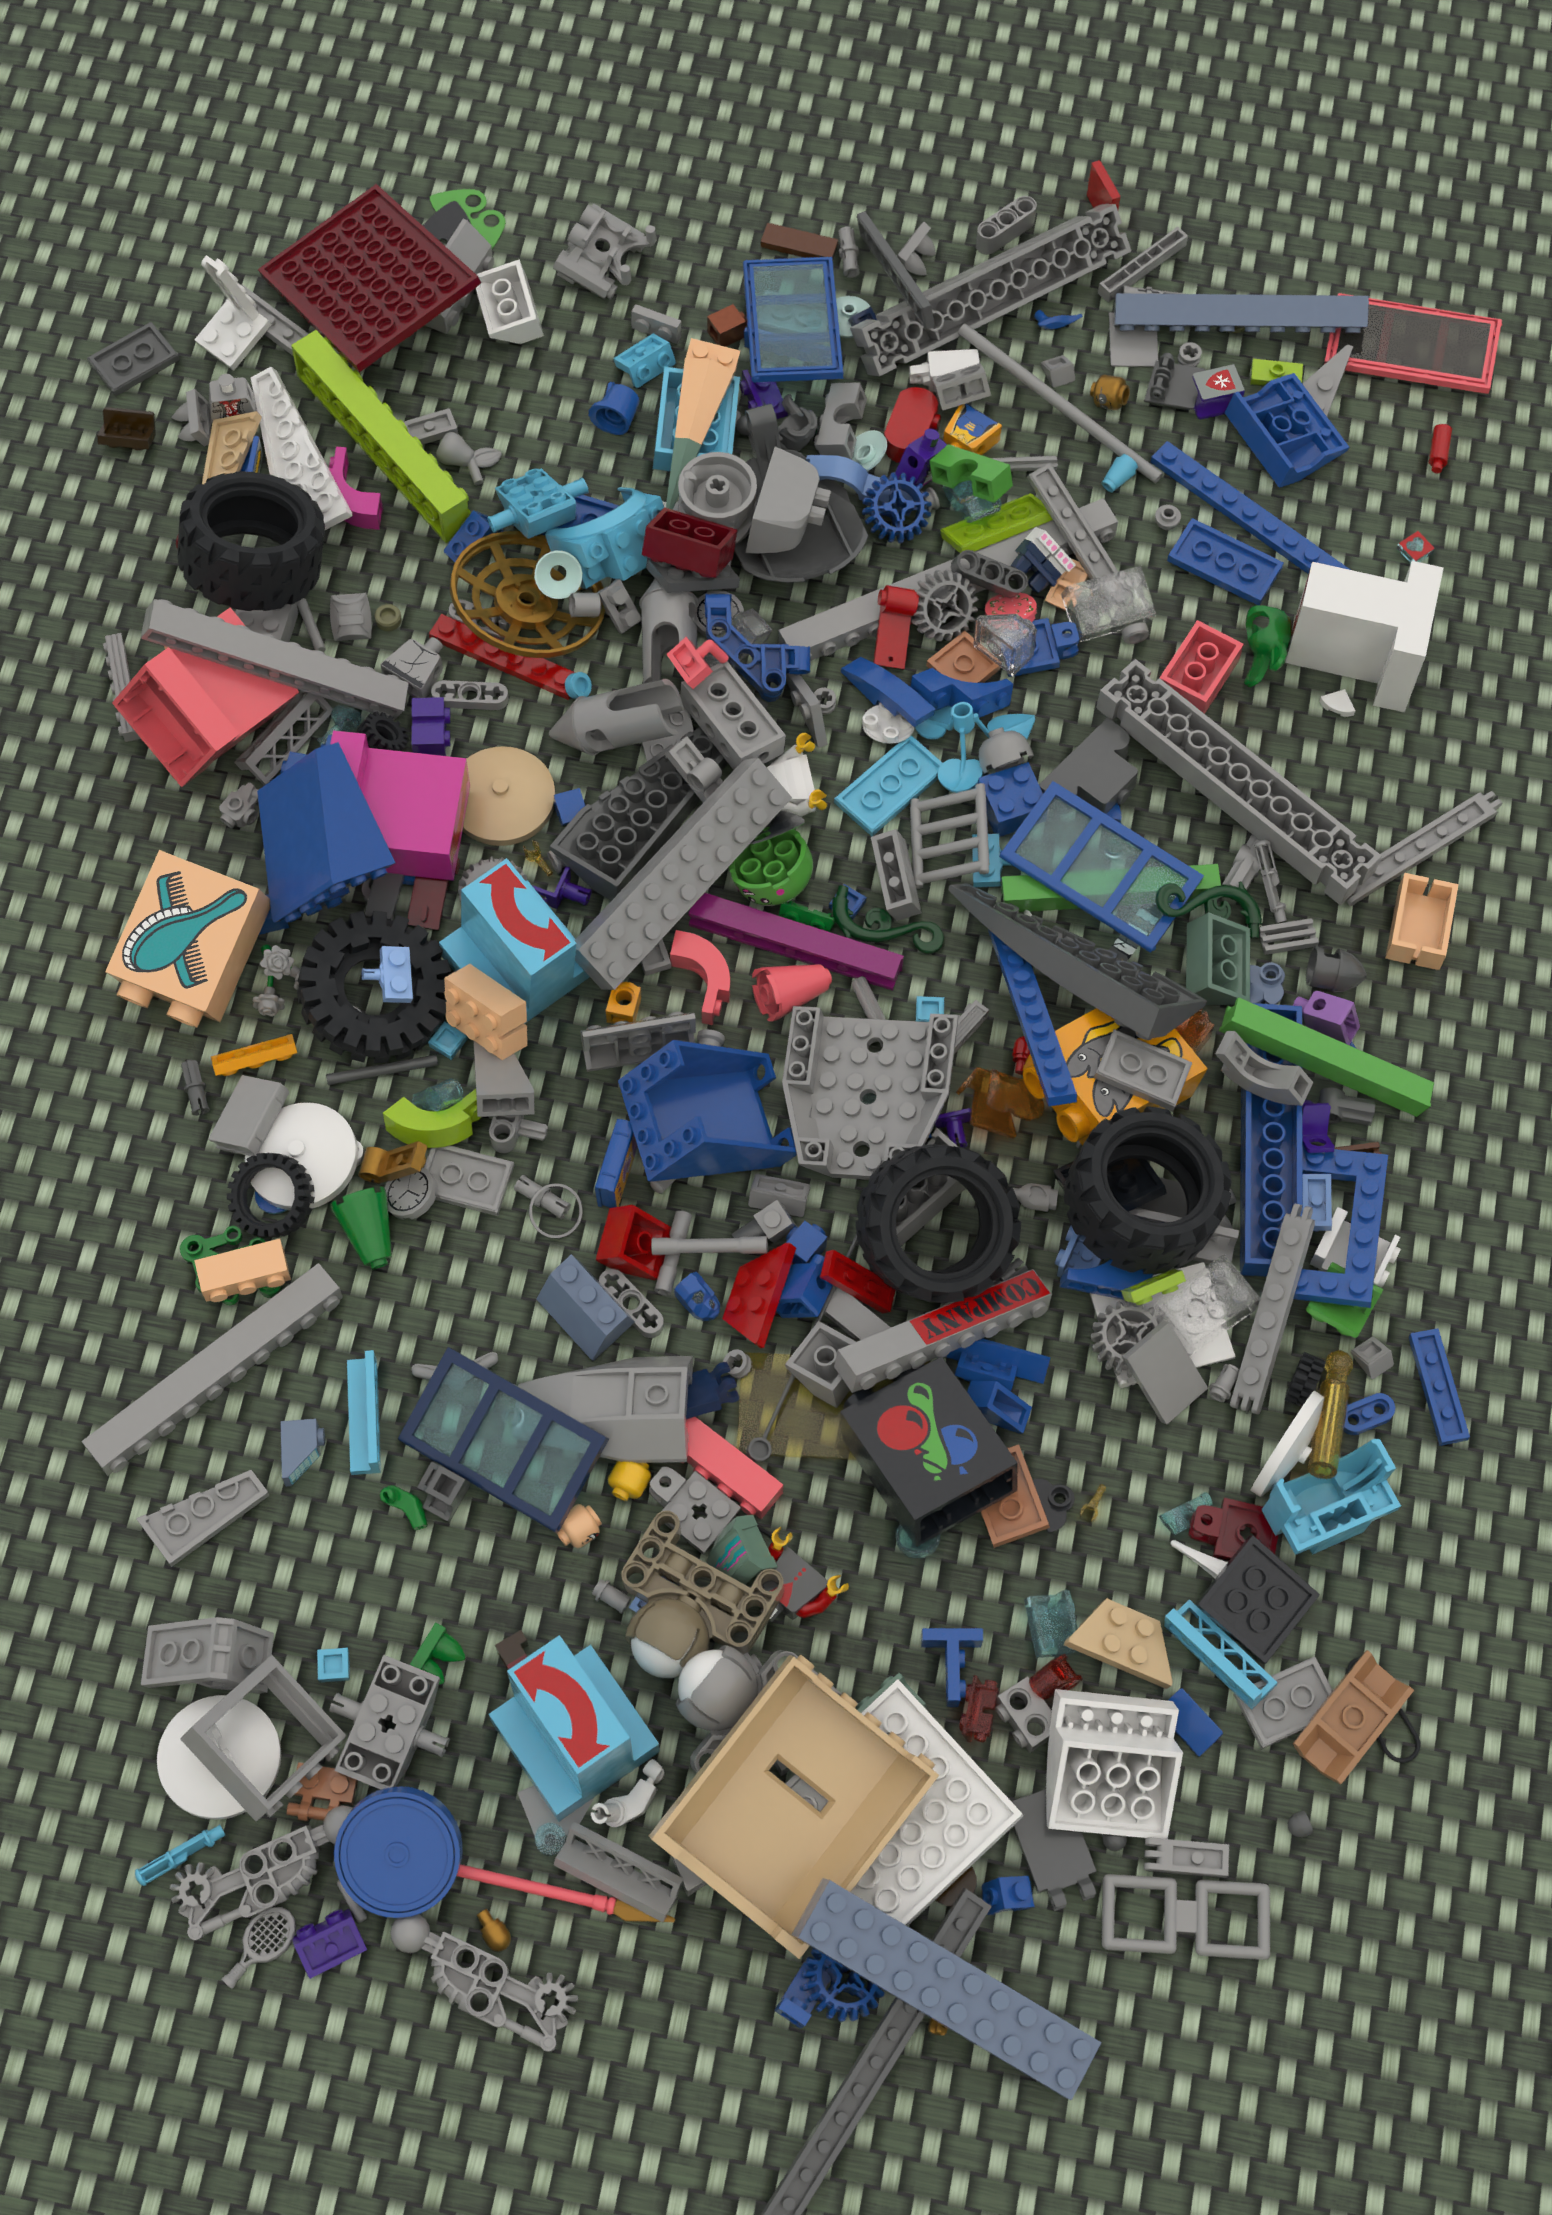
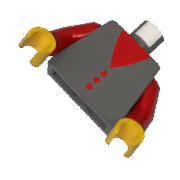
[759,1527,849,1623]

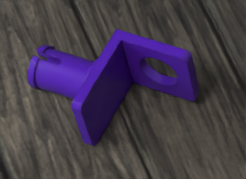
[532,866,592,909]
[1302,1100,1335,1153]
[935,1108,973,1148]

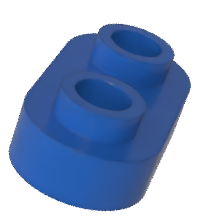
[1338,1393,1395,1435]

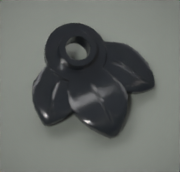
[1033,1479,1075,1533]

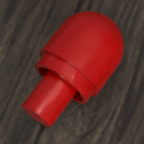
[1012,1036,1030,1075]

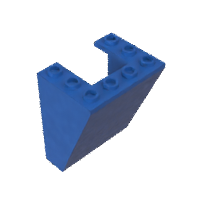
[257,742,395,923]
[618,1040,797,1182]

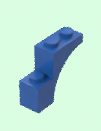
[911,668,1013,718]

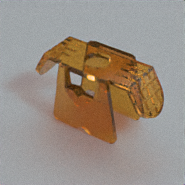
[956,1067,1044,1139]

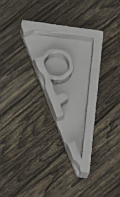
[1303,344,1353,416]
[786,674,828,748]

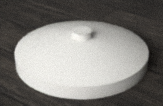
[245,1103,358,1210]
[1250,1391,1324,1497]

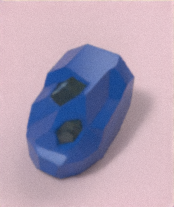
[674,1272,720,1321]

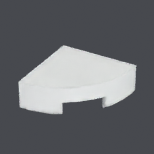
[1319,689,1355,717]

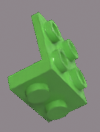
[1306,1262,1384,1338]

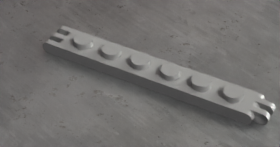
[1346,791,1503,906]
[1230,1203,1315,1415]

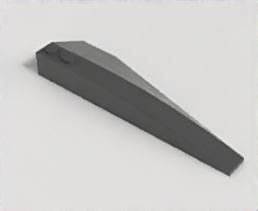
[948,883,1207,1040]

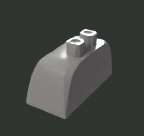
[746,447,831,554]

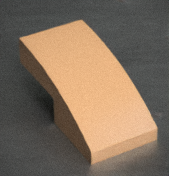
[1045,558,1089,612]

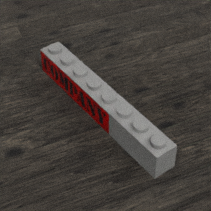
[834,1269,1052,1393]

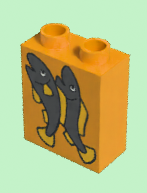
[1023,1008,1208,1146]

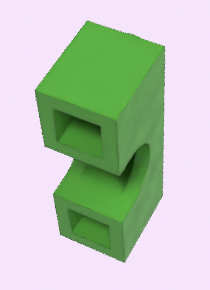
[930,444,1013,503]

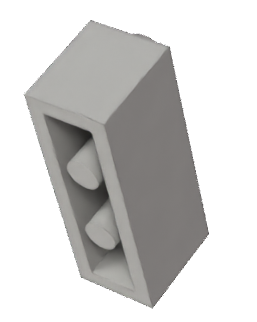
[871,829,922,921]

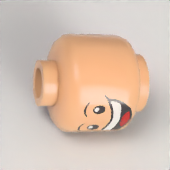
[557,1504,602,1549]

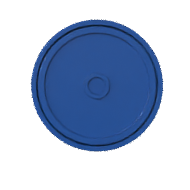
[334,1787,463,1918]

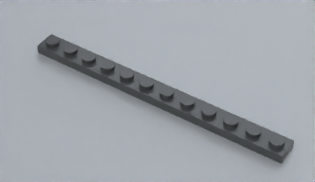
[760,1888,992,2215]

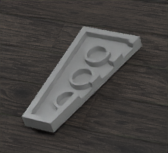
[136,1470,270,1567]

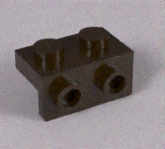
[97,407,156,451]

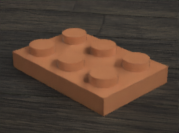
[981,1444,1050,1548]

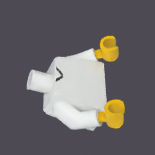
[767,733,827,817]

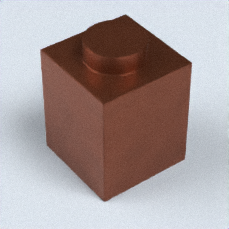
[707,304,747,347]

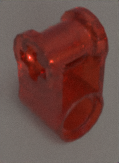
[1029,1654,1083,1699]

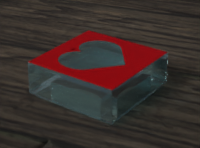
[1397,531,1435,563]

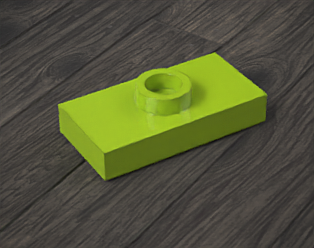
[1250,359,1303,386]

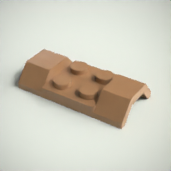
[1293,1650,1414,1784]

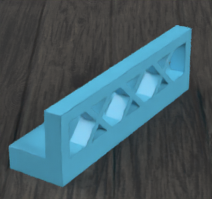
[347,1350,381,1475]
[1164,1599,1278,1709]

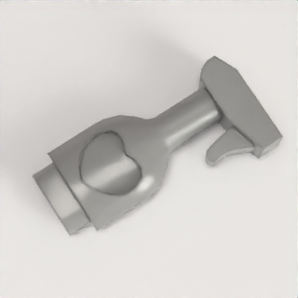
[1013,1183,1058,1212]

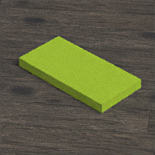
[940,493,1053,553]

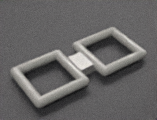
[1102,1874,1270,1960]

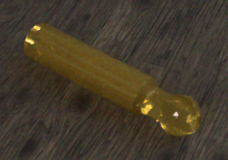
[1308,1350,1353,1479]

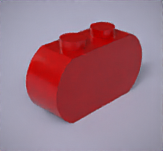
[884,387,941,463]

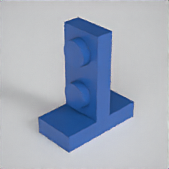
[921,1628,983,1707]

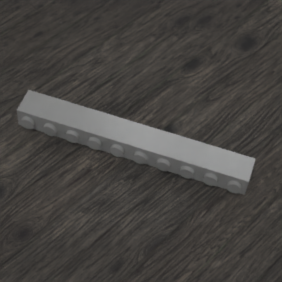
[141,599,409,720]
[82,1263,343,1476]

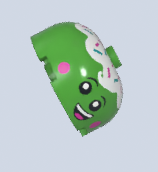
[729,828,813,906]

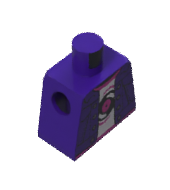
[895,429,947,486]

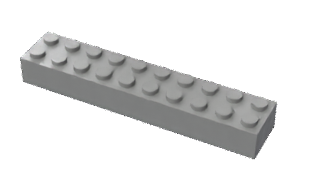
[574,758,792,990]

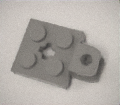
[649,1467,741,1555]

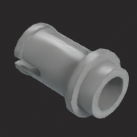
[1209,1364,1240,1402]
[592,1579,632,1614]

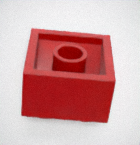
[596,1205,671,1280]

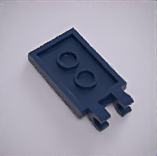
[686,1362,740,1419]

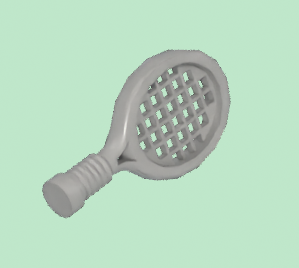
[221,1907,296,1989]

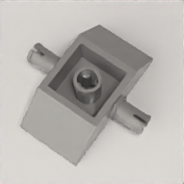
[329,1655,450,1790]

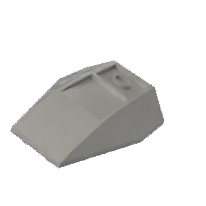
[513,1356,693,1463]

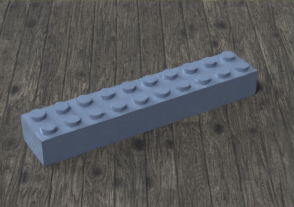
[792,1878,1102,2100]

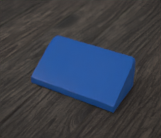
[1168,1688,1223,1757]

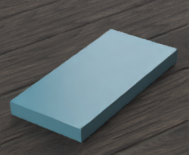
[834,735,943,836]

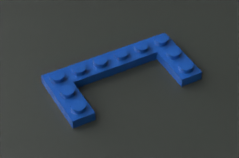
[1293,1146,1388,1308]

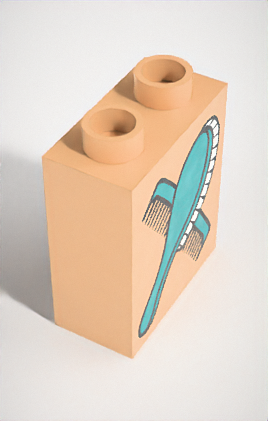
[105,850,271,1028]

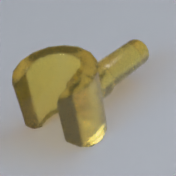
[523,840,553,876]
[1080,1484,1106,1523]

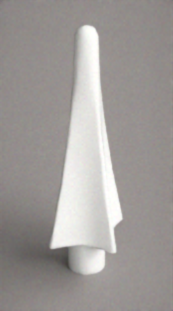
[1171,1540,1228,1578]

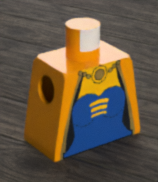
[943,403,1002,455]

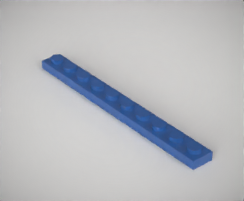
[1150,441,1351,574]
[988,929,1077,1107]

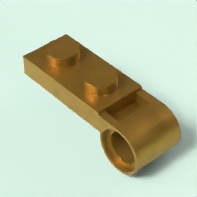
[358,1141,427,1183]

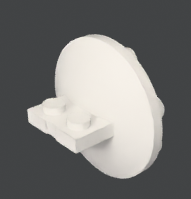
[157,1695,281,1820]

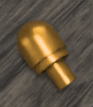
[476,1909,511,1952]

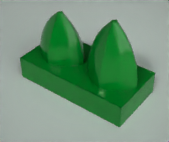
[410,1622,466,1685]

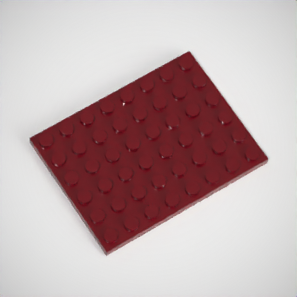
[258,184,482,372]

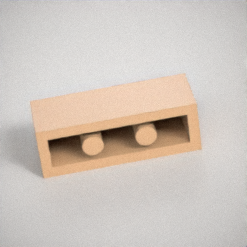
[195,1239,291,1302]

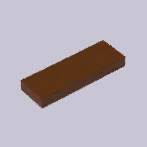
[761,222,838,261]

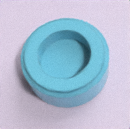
[565,672,592,699]

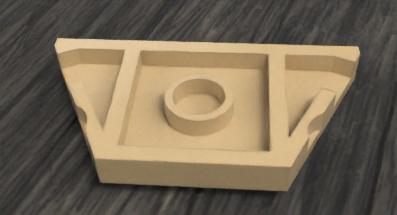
[1064,1599,1173,1689]

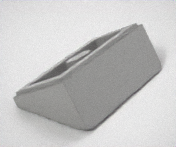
[748,1174,810,1217]

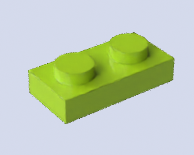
[1121,1269,1186,1305]

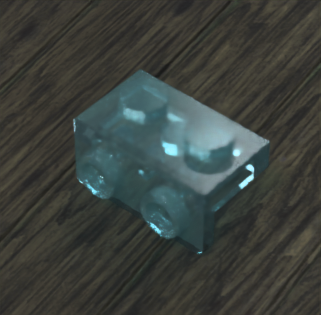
[1024,1590,1078,1658]

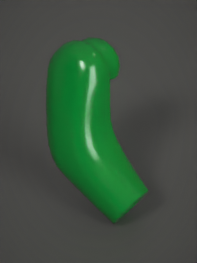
[380,1485,428,1530]

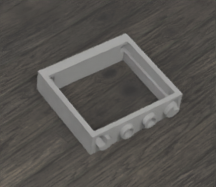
[180,1655,347,1821]

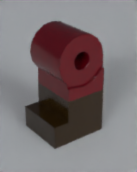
[495,1630,528,1670]

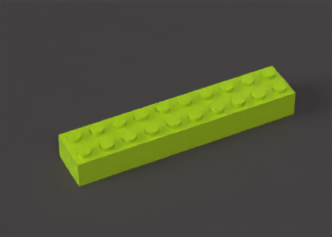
[291,330,471,543]

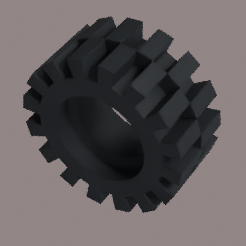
[356,711,408,751]
[1285,1352,1326,1407]

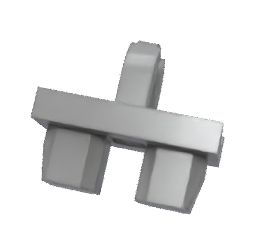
[597,579,642,634]

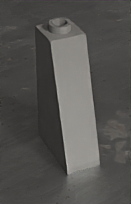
[474,1041,535,1117]

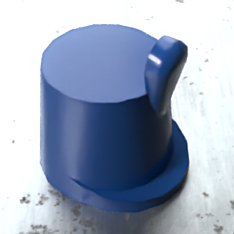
[588,382,640,435]

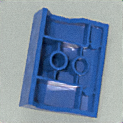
[1225,373,1350,488]

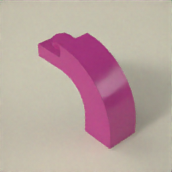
[329,447,383,530]

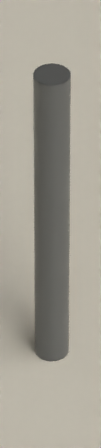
[326,1055,438,1085]

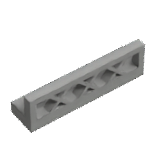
[234,690,334,785]
[1129,1208,1239,1268]
[554,1822,684,1922]

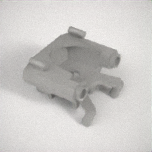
[553,203,657,300]

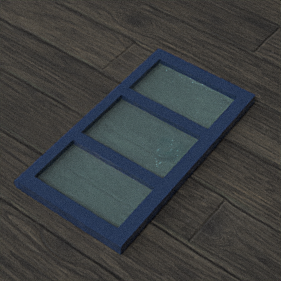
[398,1347,609,1533]

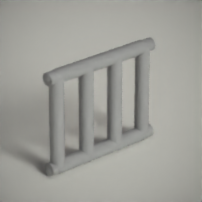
[910,783,989,889]

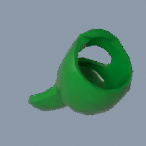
[1244,605,1292,687]

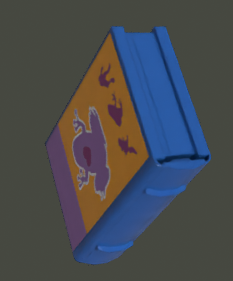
[595,1119,638,1208]

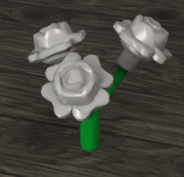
[252,944,300,1017]

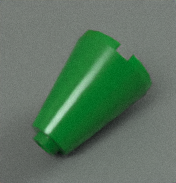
[330,1187,392,1269]

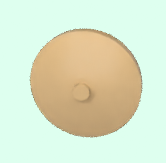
[462,747,555,846]

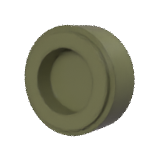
[375,604,402,631]

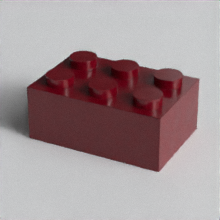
[642,507,738,578]

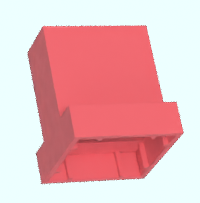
[112,607,299,787]

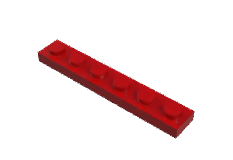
[429,614,576,700]

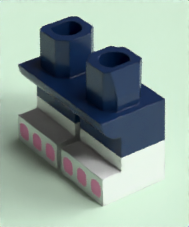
[1010,527,1076,593]

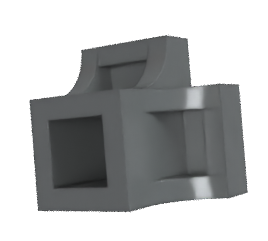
[417,1461,472,1522]

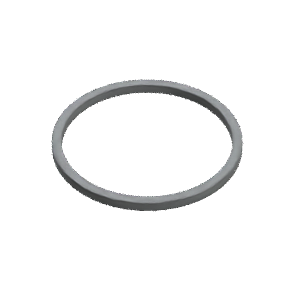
[529,1184,582,1238]

